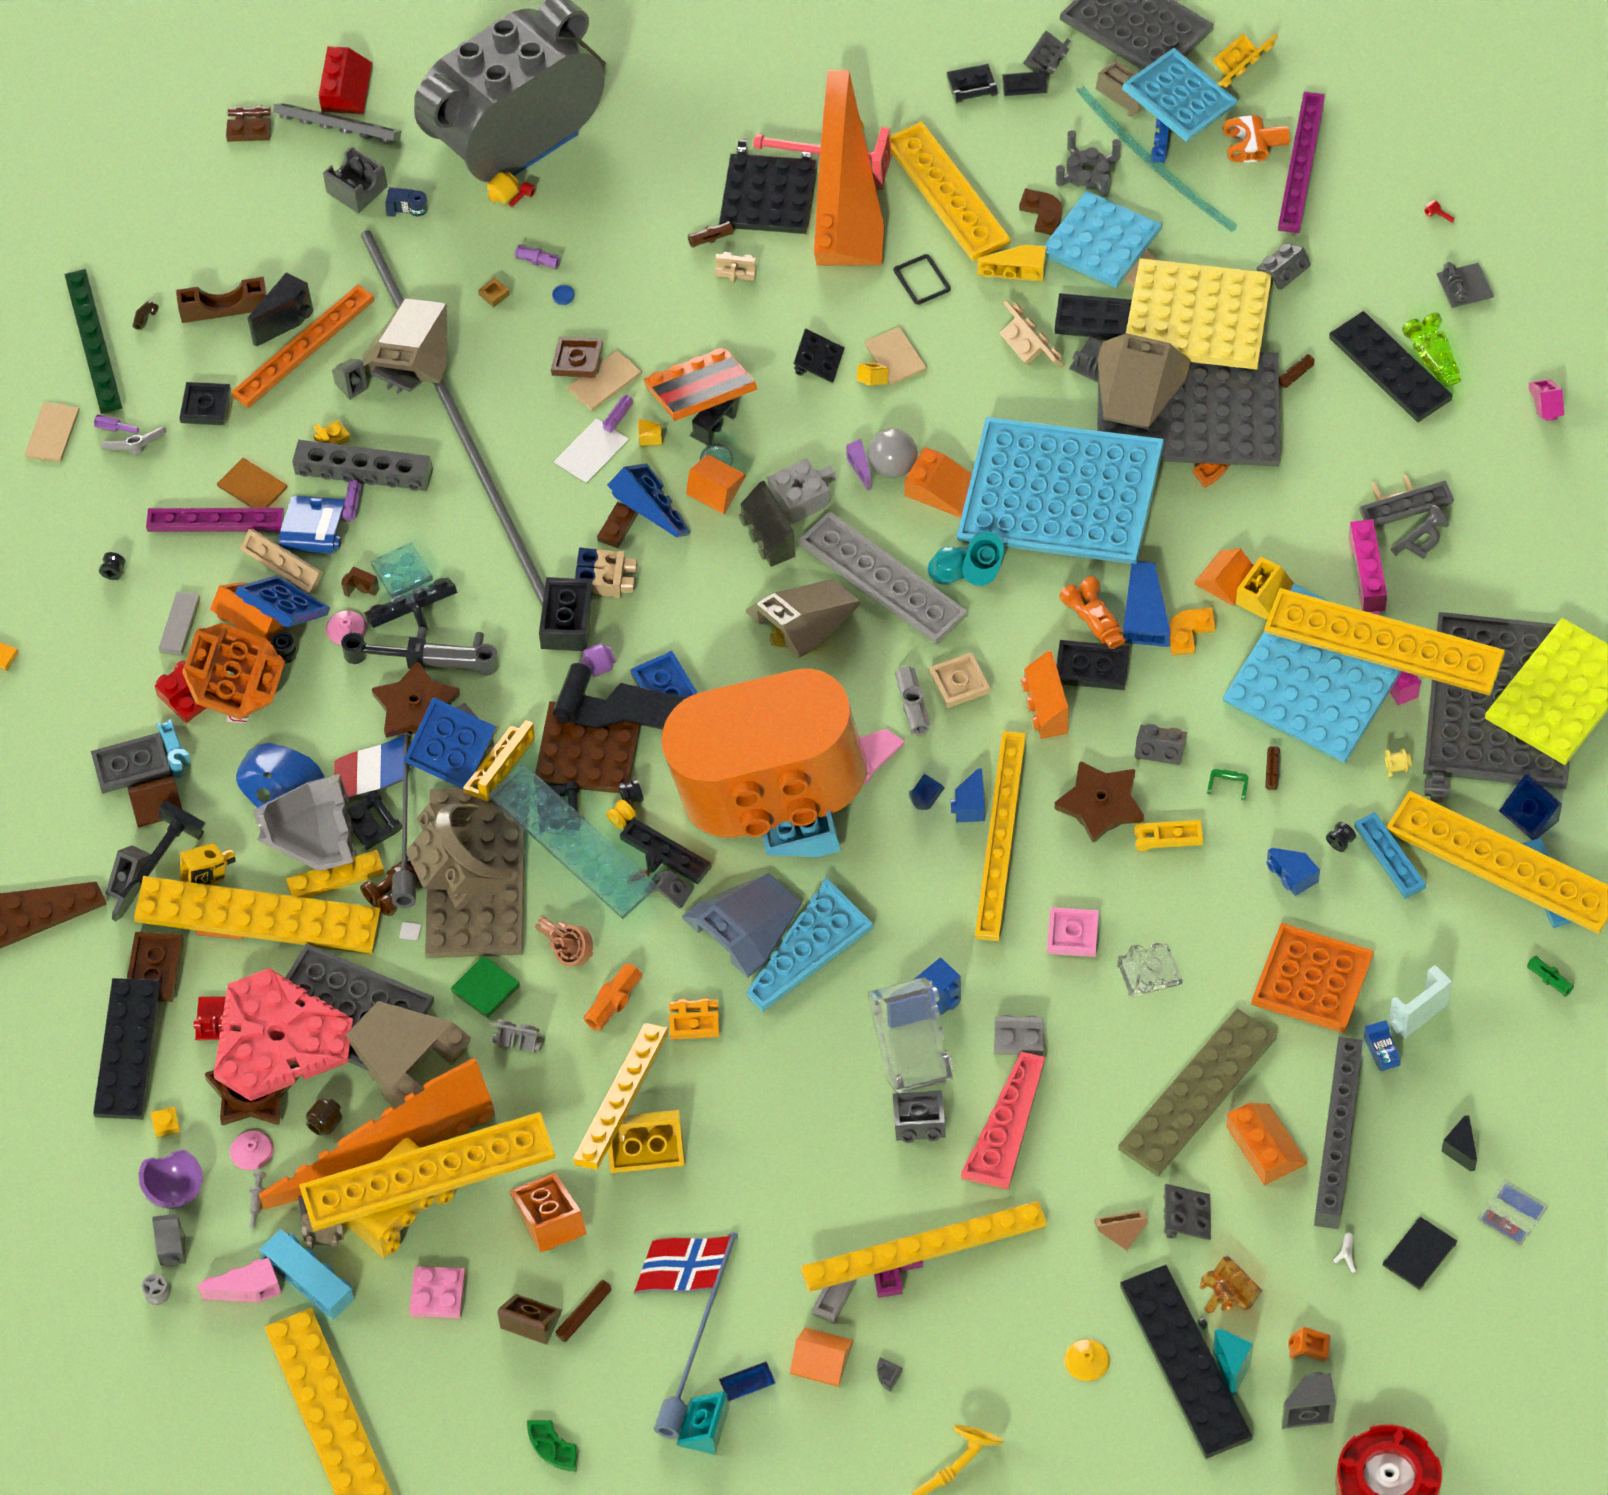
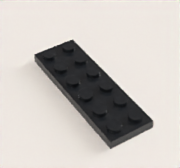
[1329,311,1453,423]
[93,978,162,1120]

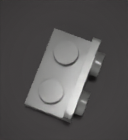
[994,1015,1044,1056]

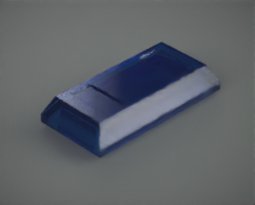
[719,1361,776,1402]

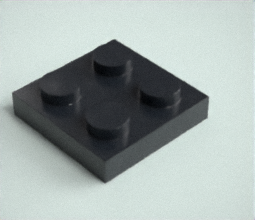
[179,382,231,425]

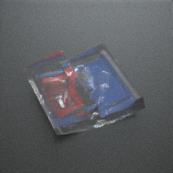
[1477,1179,1548,1246]

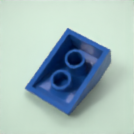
[886,957,961,1028]

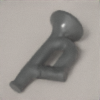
[1390,504,1449,559]

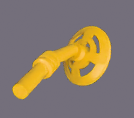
[912,1425,1004,1495]

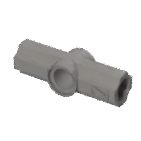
[895,666,931,736]

